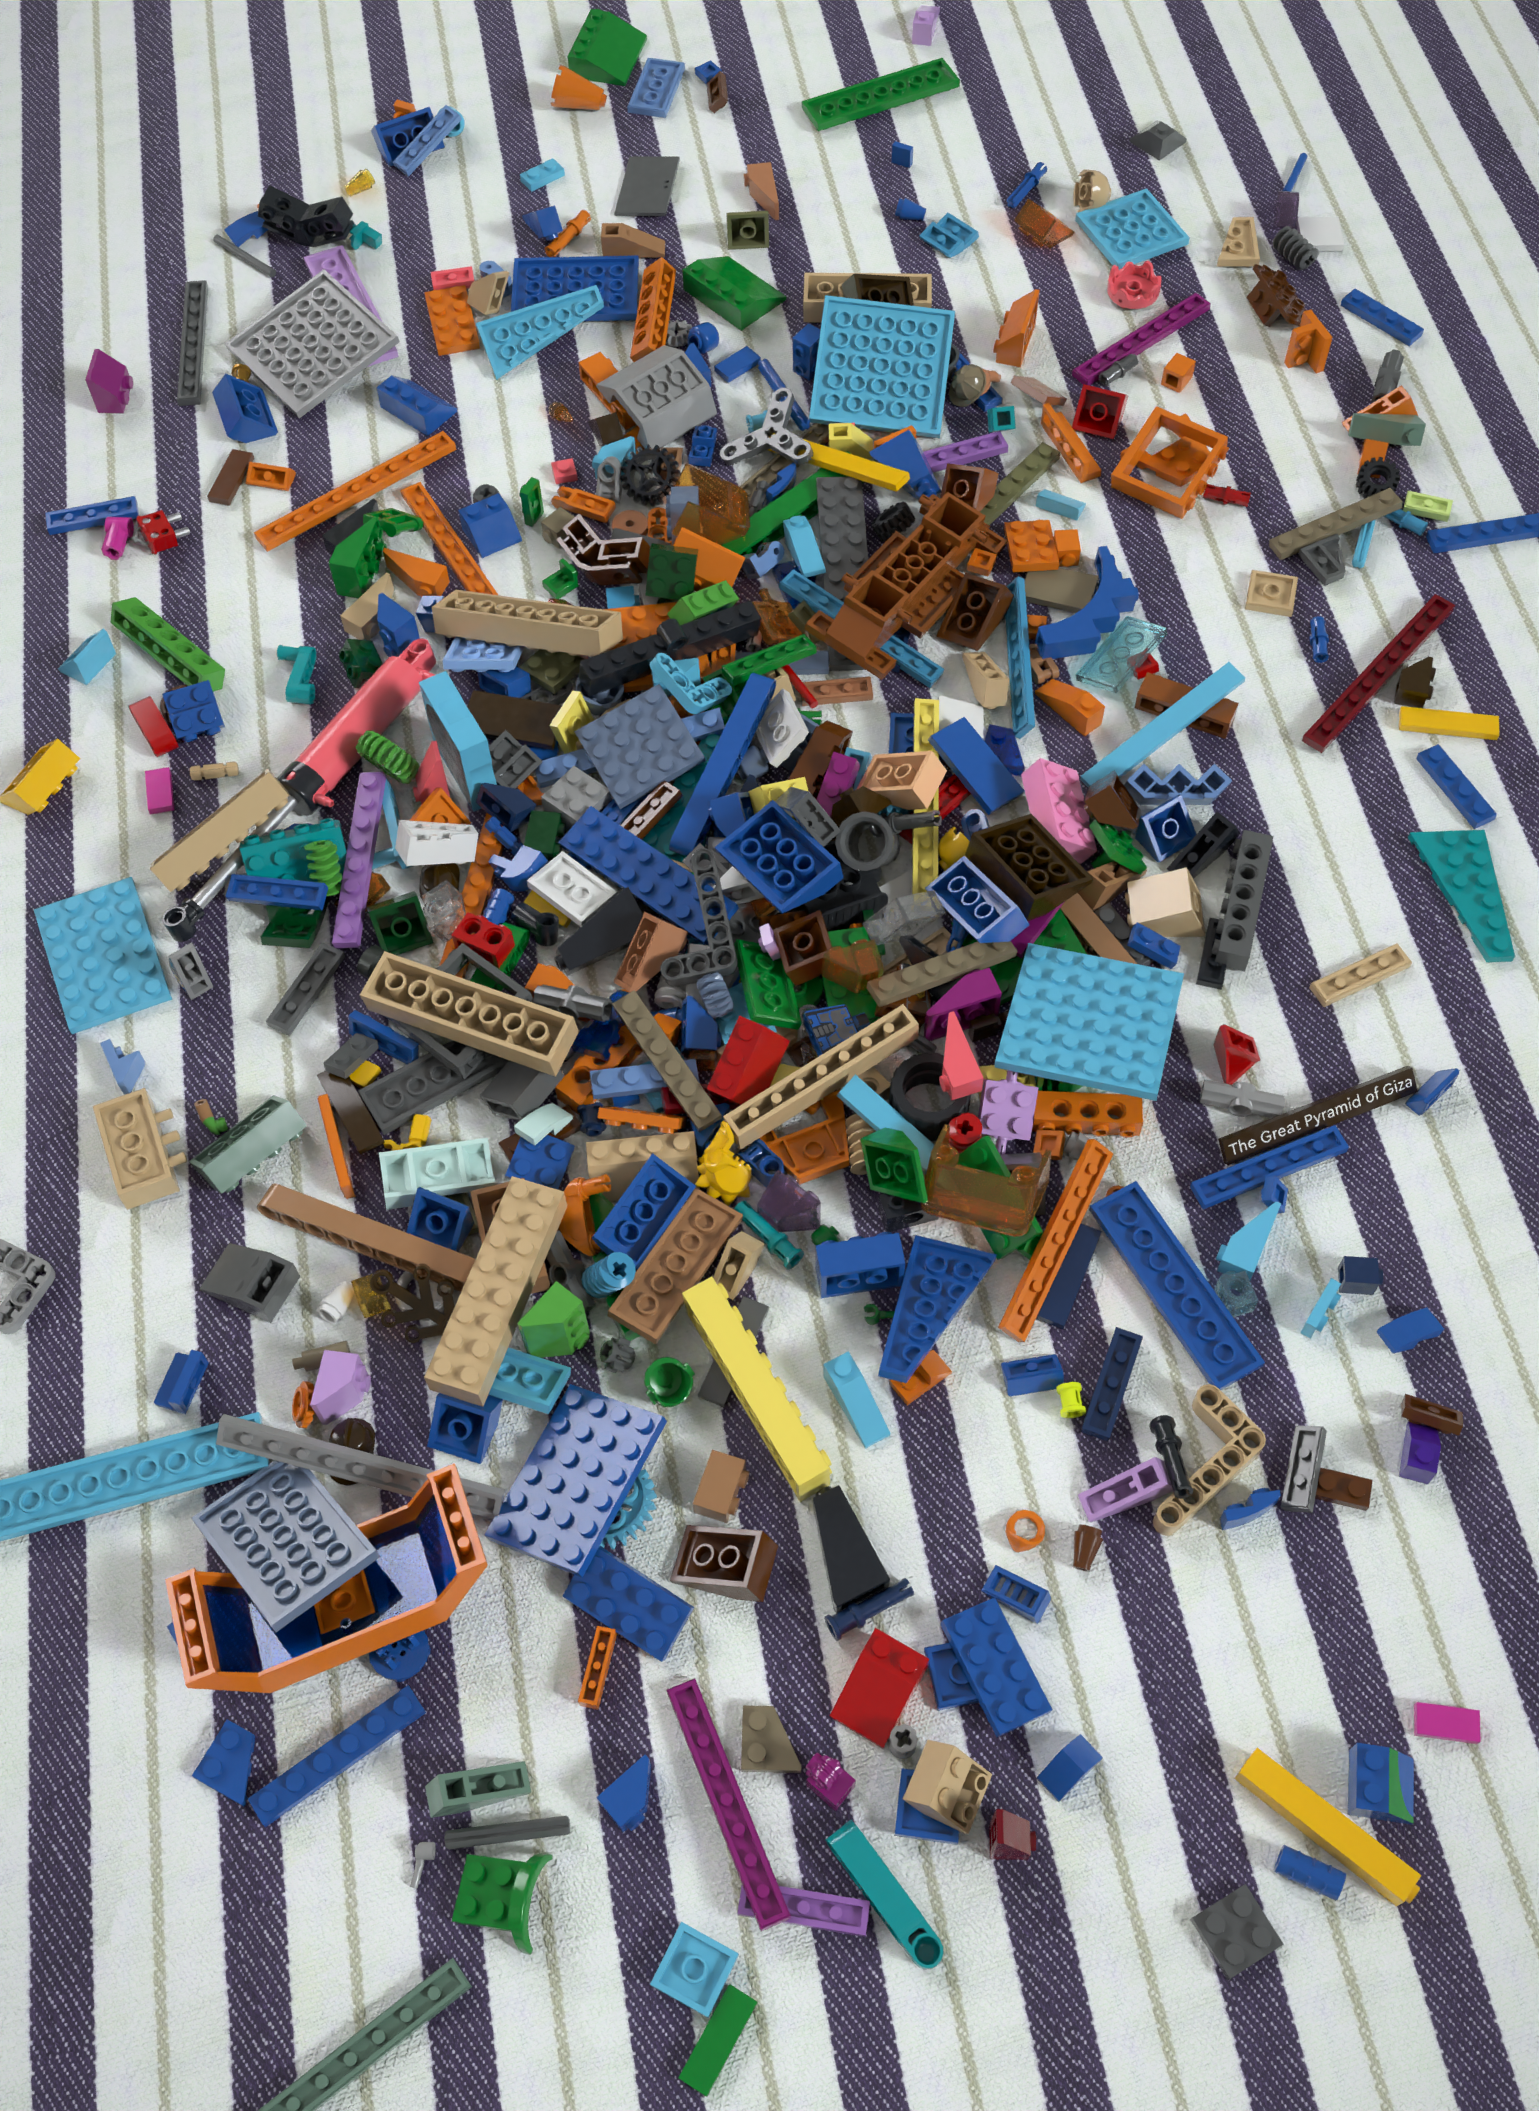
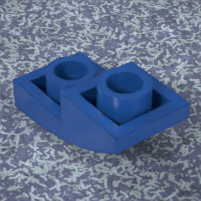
[224,211,269,247]
[688,425,717,467]
[1376,1307,1444,1354]
[1219,1488,1281,1530]

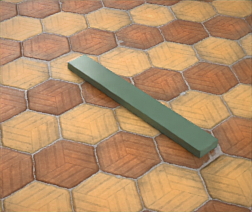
[258,1958,472,2111]

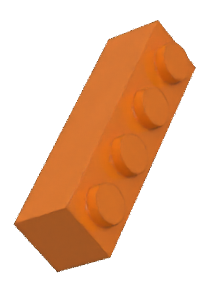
[578,1626,617,1710]

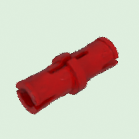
[1203,484,1251,507]

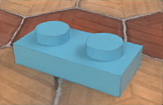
[520,158,565,192]
[1301,1278,1341,1339]

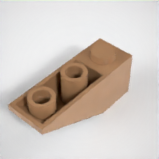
[601,223,665,258]

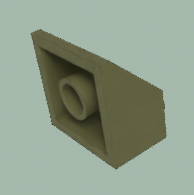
[726,211,769,250]

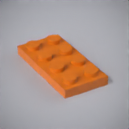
[424,285,480,356]

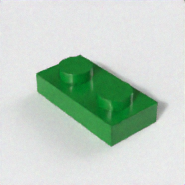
[519,477,544,527]

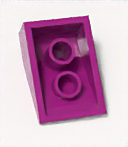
[923,968,1002,1041]

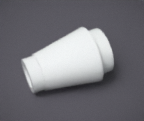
[317,1281,356,1324]

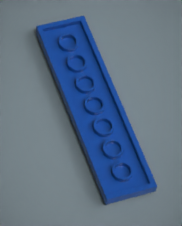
[559,806,739,945]
[1089,1181,1265,1390]

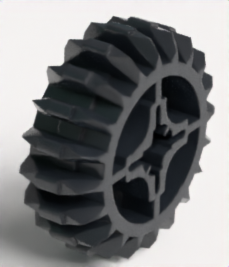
[620,444,681,507]

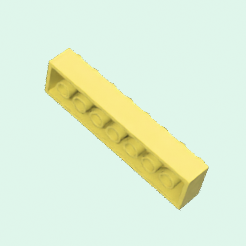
[682,1277,832,1502]

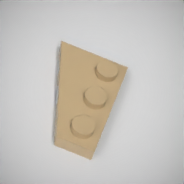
[1217,217,1260,267]

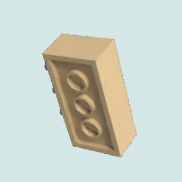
[92,1088,187,1210]

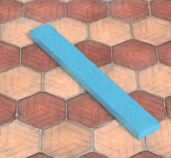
[1080,662,1245,788]

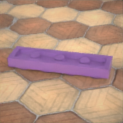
[924,431,1008,473]
[737,1886,870,1937]

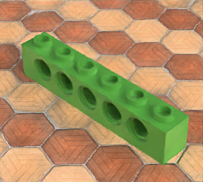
[110,597,225,692]

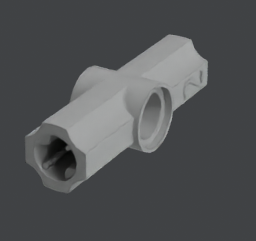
[1200,1079,1285,1118]

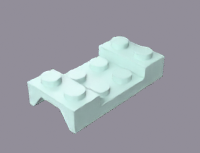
[379,1138,495,1210]

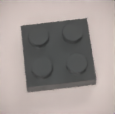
[1190,1884,1284,1980]

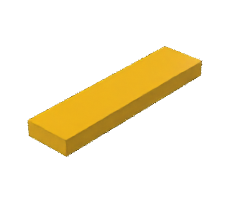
[1399,706,1499,740]

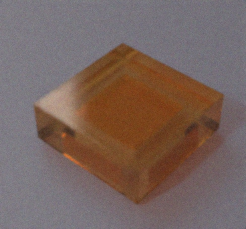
[688,1050,716,1071]

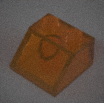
[1014,198,1075,248]

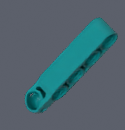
[825,1820,943,1970]

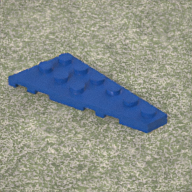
[878,1235,997,1383]

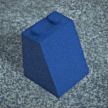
[869,430,941,500]

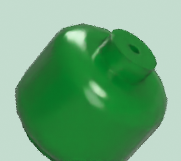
[811,1224,841,1246]

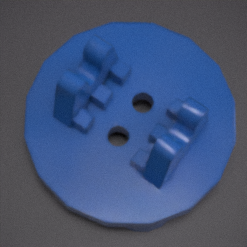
[369,1630,431,1682]

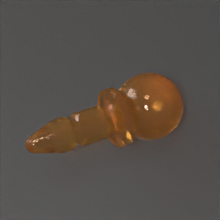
[548,402,573,422]

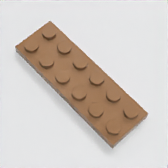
[607,1188,743,1344]

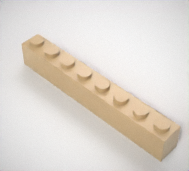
[723,1004,919,1150]

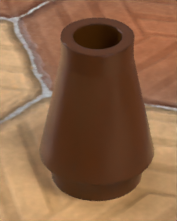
[1072,1524,1103,1572]

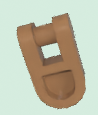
[1029,644,1060,685]

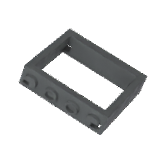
[392,943,533,1080]

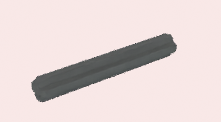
[444,1816,571,1849]

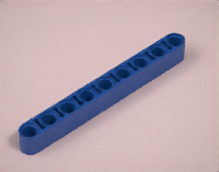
[669,673,776,856]

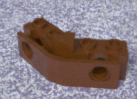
[557,513,650,586]

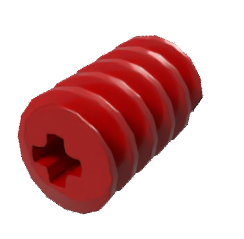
[945,1112,982,1160]

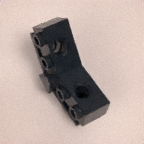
[258,185,355,247]

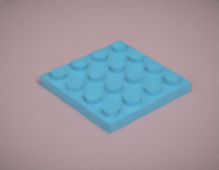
[1075,188,1190,270]

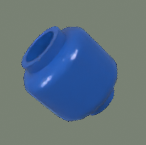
[688,322,719,354]

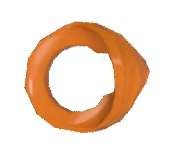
[1005,1510,1045,1552]

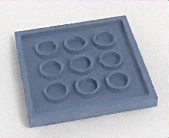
[574,684,706,809]

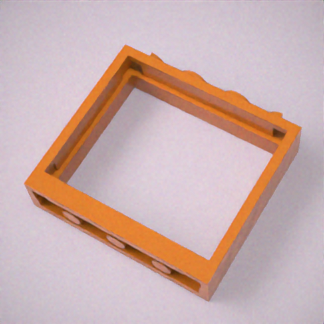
[1111,406,1229,519]

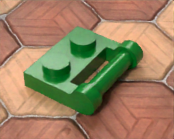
[363,508,423,537]

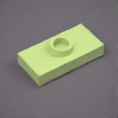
[1403,491,1453,522]

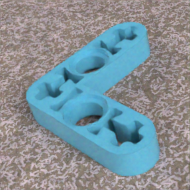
[650,653,732,714]

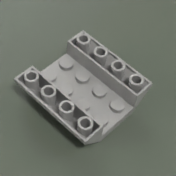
[596,345,717,450]

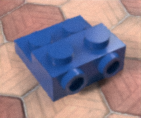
[162,680,225,743]

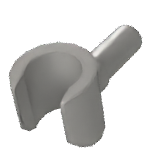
[410,1842,436,1889]

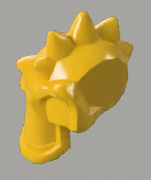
[695,1120,751,1206]

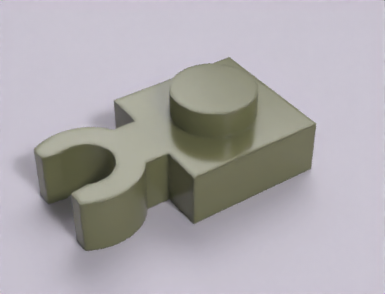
[788,600,820,644]

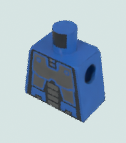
[802,1004,870,1057]

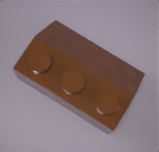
[1084,770,1141,829]

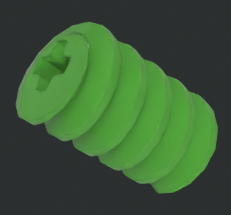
[304,840,342,896]

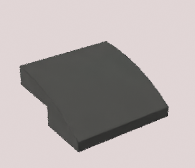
[489,730,543,789]

